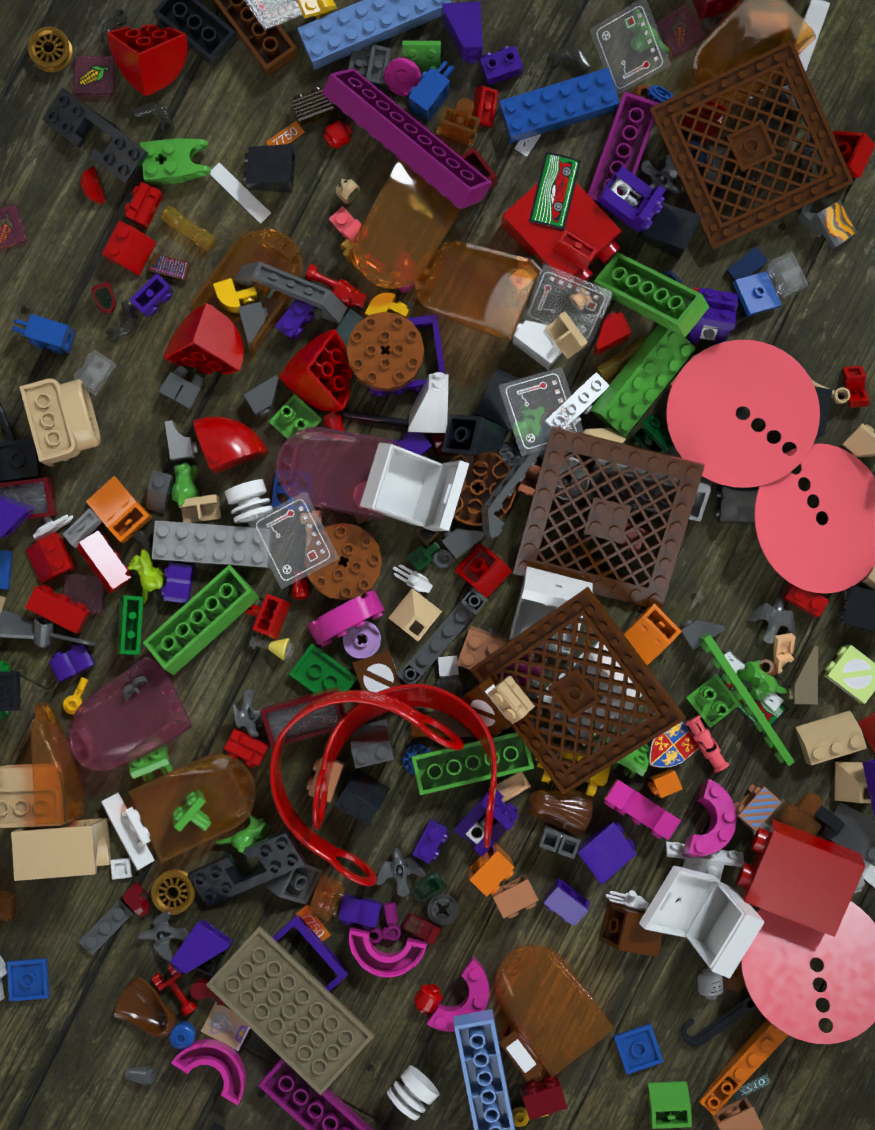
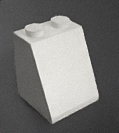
[512,320,562,370]
[408,372,449,433]

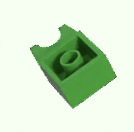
[140,138,211,186]

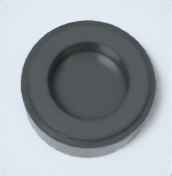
[433,549,452,568]

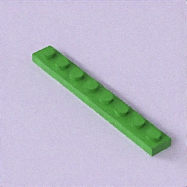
[700,633,795,766]

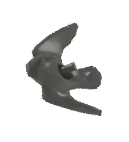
[640,155,681,196]
[747,596,795,643]
[233,689,272,737]
[376,848,426,897]
[138,911,189,962]

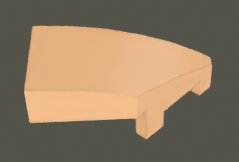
[774,633,796,674]

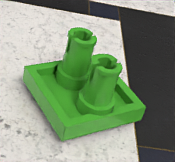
[402,41,441,75]
[269,394,323,448]
[686,673,740,728]
[128,736,172,782]
[612,744,650,778]
[172,789,211,832]

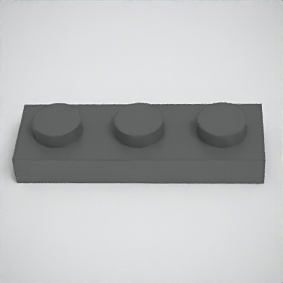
[79,899,134,955]

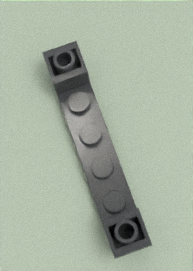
[798,134,823,237]
[234,262,347,324]
[481,446,546,539]
[397,587,488,684]

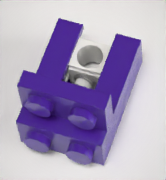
[596,166,665,233]
[687,288,738,345]
[453,789,519,856]

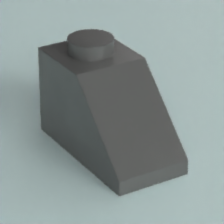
[239,302,269,348]
[243,375,280,417]
[146,470,175,514]
[442,529,485,560]
[680,619,726,650]

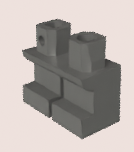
[159,365,205,411]
[539,826,581,859]

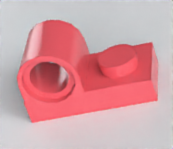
[329,207,368,243]

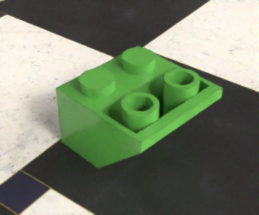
[648,1081,692,1129]

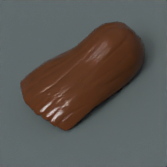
[528,789,593,838]
[114,977,176,1037]

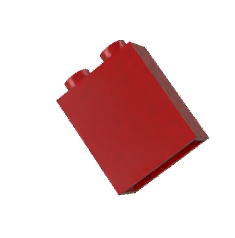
[501,182,622,291]
[736,819,865,937]

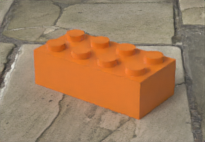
[468,842,515,897]

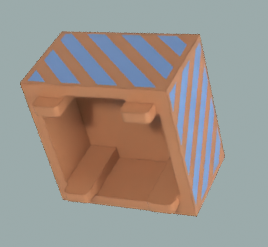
[734,783,782,831]

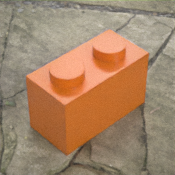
[648,768,683,798]

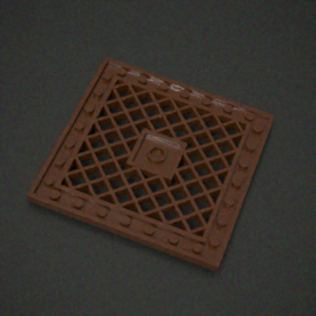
[649,40,854,250]
[513,426,705,610]
[470,587,686,795]

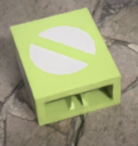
[823,645,875,704]

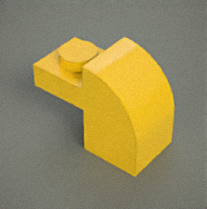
[297,0,338,20]
[213,278,258,313]
[365,293,409,318]

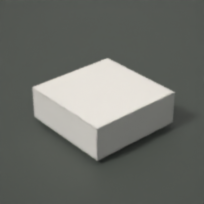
[438,656,459,676]
[110,857,133,880]

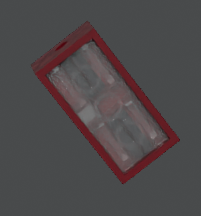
[0,477,58,519]
[260,686,346,748]

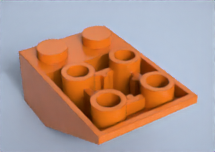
[86,476,153,544]
[623,604,682,665]

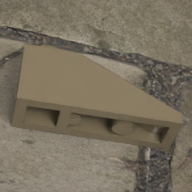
[787,646,818,704]

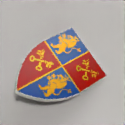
[649,722,699,768]

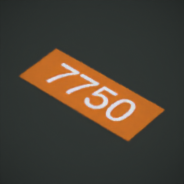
[266,121,305,145]
[296,905,331,941]

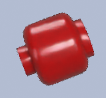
[323,120,352,149]
[414,983,443,1014]

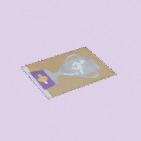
[201,1002,250,1051]

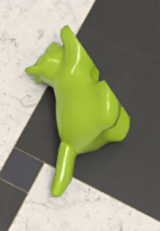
[128,549,164,604]

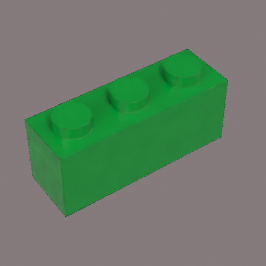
[116,595,143,655]

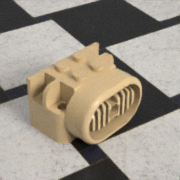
[20,379,101,467]
[0,763,73,828]

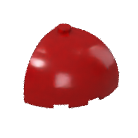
[106,25,187,96]
[163,303,244,374]
[278,329,352,412]
[193,416,269,474]

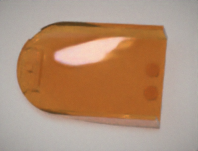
[693,0,816,105]
[353,160,461,289]
[190,228,303,355]
[415,241,540,341]
[31,702,85,825]
[128,754,256,863]
[495,944,615,1078]

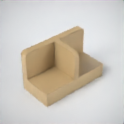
[545,311,588,359]
[179,494,221,523]

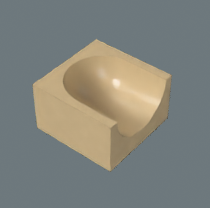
[11,818,111,881]

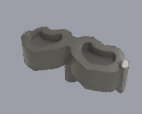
[122,676,148,701]

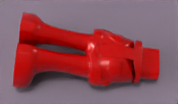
[305,264,367,309]

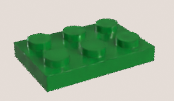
[289,643,358,693]

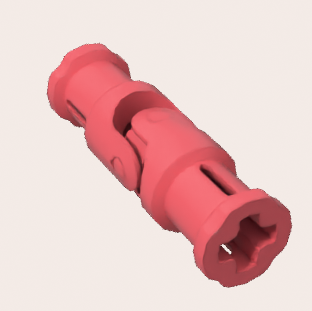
[685,715,729,773]

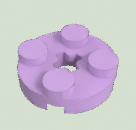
[343,621,381,659]

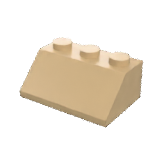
[795,710,867,765]

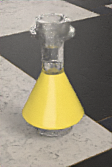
[249,635,294,661]

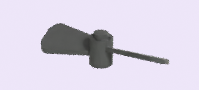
[0,610,97,648]

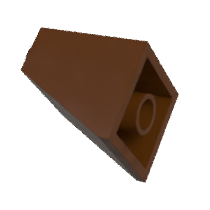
[599,902,663,957]

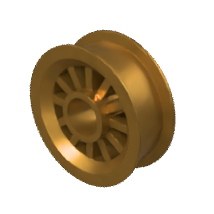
[28,27,73,73]
[151,869,196,915]

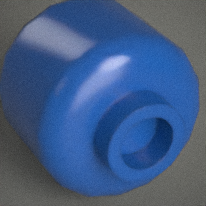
[169,1021,196,1050]

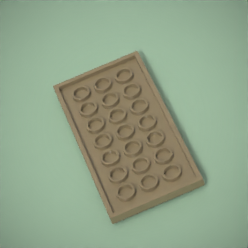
[206,926,375,1095]

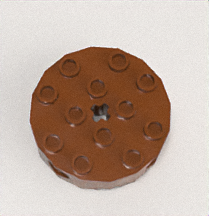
[347,312,424,392]
[450,451,516,527]
[304,523,382,600]

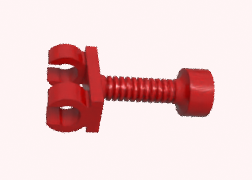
[152,963,197,1016]

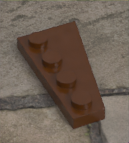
[412,711,477,738]

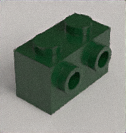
[630,414,674,454]

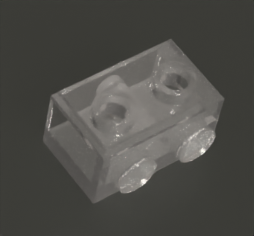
[767,251,808,299]
[74,349,117,396]

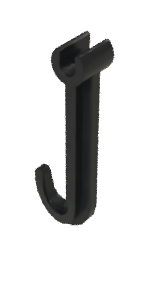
[681,995,756,1047]

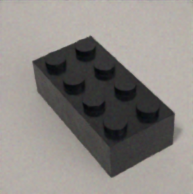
[153,0,238,68]

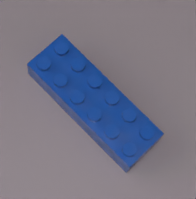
[499,68,620,144]

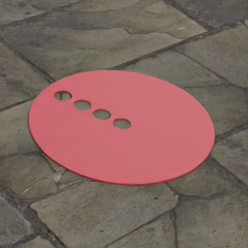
[667,340,820,488]
[754,444,875,593]
[741,901,875,1044]

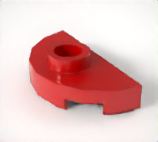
[80,166,106,204]

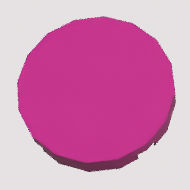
[384,57,421,96]

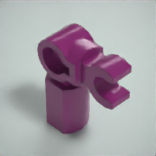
[370,901,402,943]

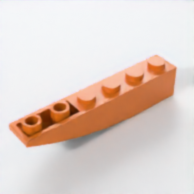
[699,1019,788,1116]

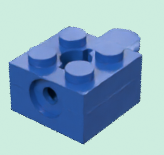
[408,61,455,123]
[11,314,76,355]

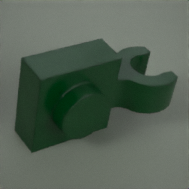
[407,541,441,572]

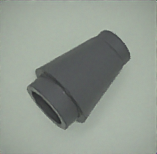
[125,1066,156,1086]

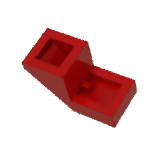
[842,365,870,408]

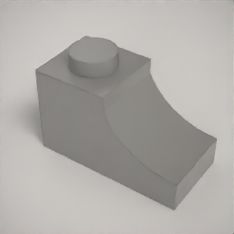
[165,420,198,462]

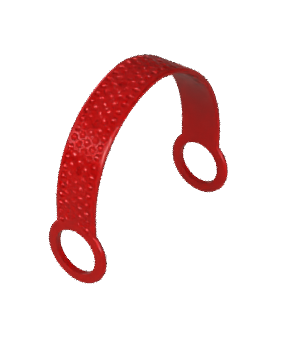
[312,684,497,848]
[270,690,464,886]

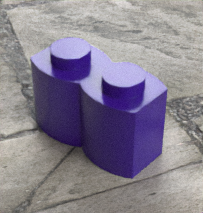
[161,562,194,604]
[49,643,96,682]
[338,894,382,930]

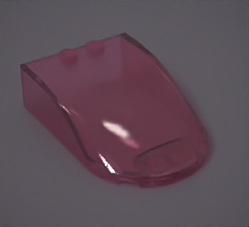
[276,427,403,521]
[69,657,193,771]

